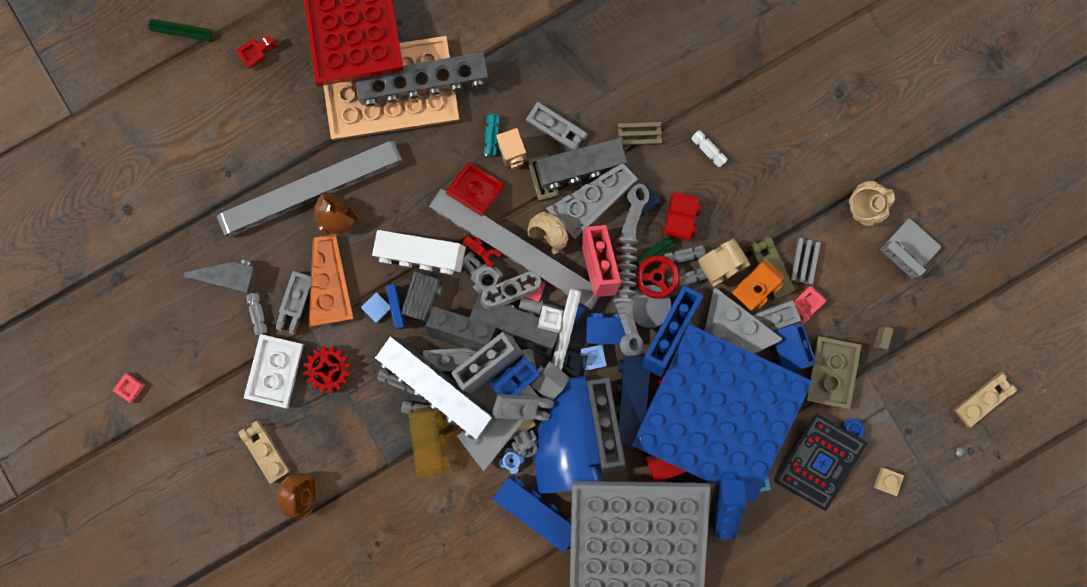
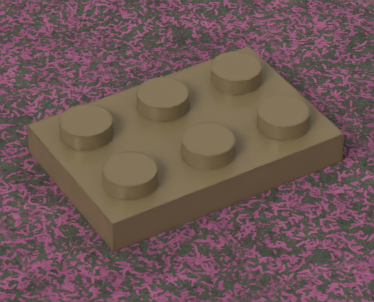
[805,336,862,409]

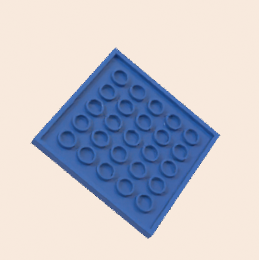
[632,324,813,502]

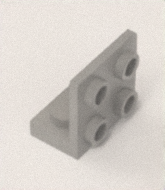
[880,219,941,279]

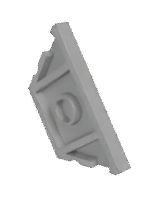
[705,287,783,354]

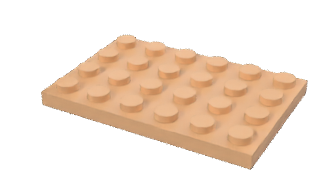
[324,36,460,141]

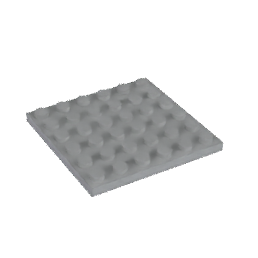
[570,481,710,587]

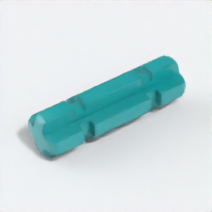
[484,114,500,157]

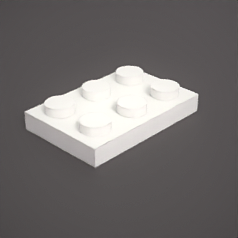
[244,334,304,408]

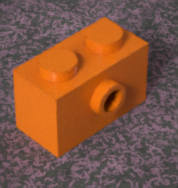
[732,258,784,311]

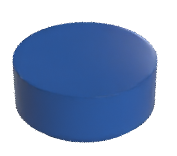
[574,303,587,325]

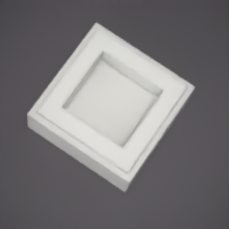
[538,306,564,333]

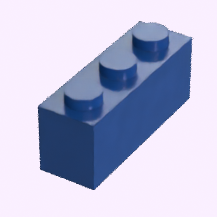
[712,479,746,540]

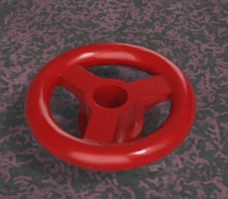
[636,255,680,299]

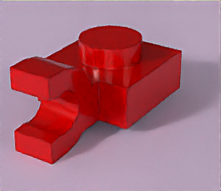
[236,35,278,69]
[463,236,502,268]

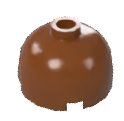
[313,193,358,234]
[276,473,318,520]

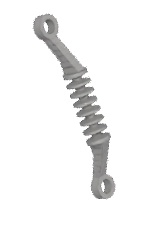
[613,184,649,356]

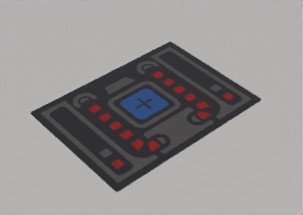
[775,413,868,511]

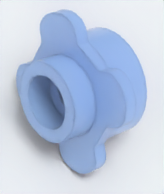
[499,448,524,474]

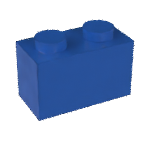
[586,313,631,345]
[773,322,816,371]

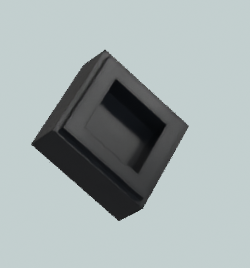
[562,348,588,377]

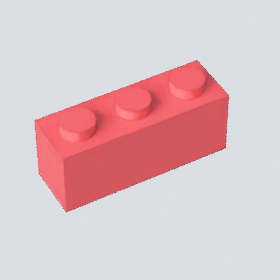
[580,225,621,297]

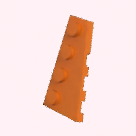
[309,234,353,328]

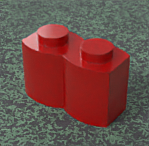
[663,192,702,241]

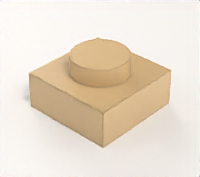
[874,467,904,496]

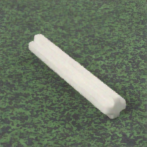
[552,289,581,371]

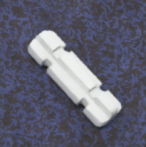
[691,131,727,167]

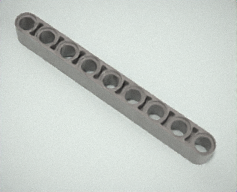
[217,141,403,237]
[429,189,599,310]

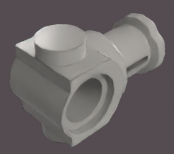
[462,251,503,296]

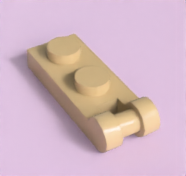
[954,372,1017,427]
[238,420,291,484]

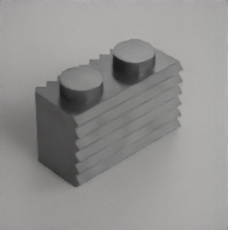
[401,272,443,322]

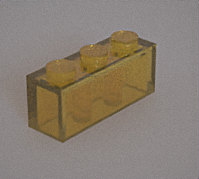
[408,407,449,479]

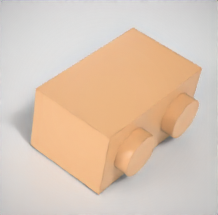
[496,128,527,169]

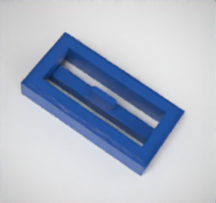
[386,284,406,329]

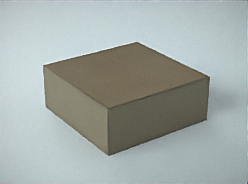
[873,326,894,351]

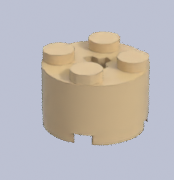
[698,238,751,287]

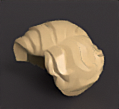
[849,181,895,226]
[527,212,568,254]

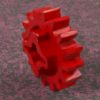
[303,346,352,393]

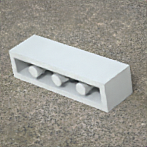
[372,230,466,275]

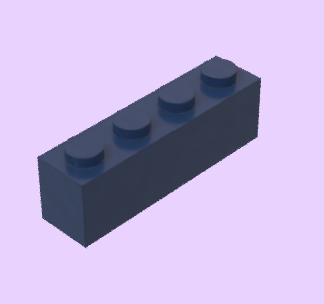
[615,355,650,445]

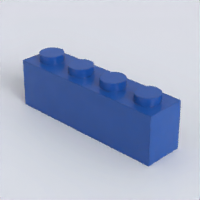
[642,285,703,377]
[492,476,571,553]

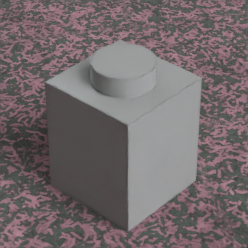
[531,361,570,401]

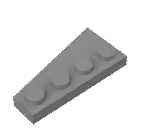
[546,163,639,240]
[457,385,539,471]

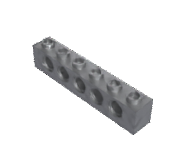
[355,52,489,107]

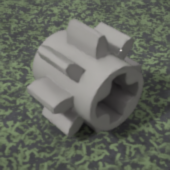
[511,430,538,457]

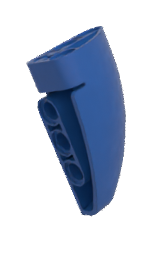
[534,375,602,494]

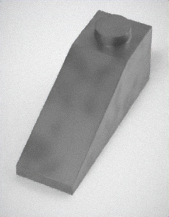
[183,260,259,294]

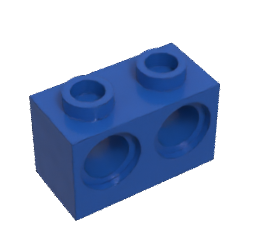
[489,354,541,395]

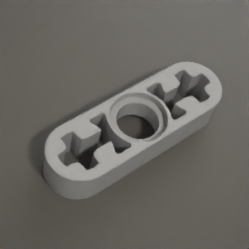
[481,271,541,310]

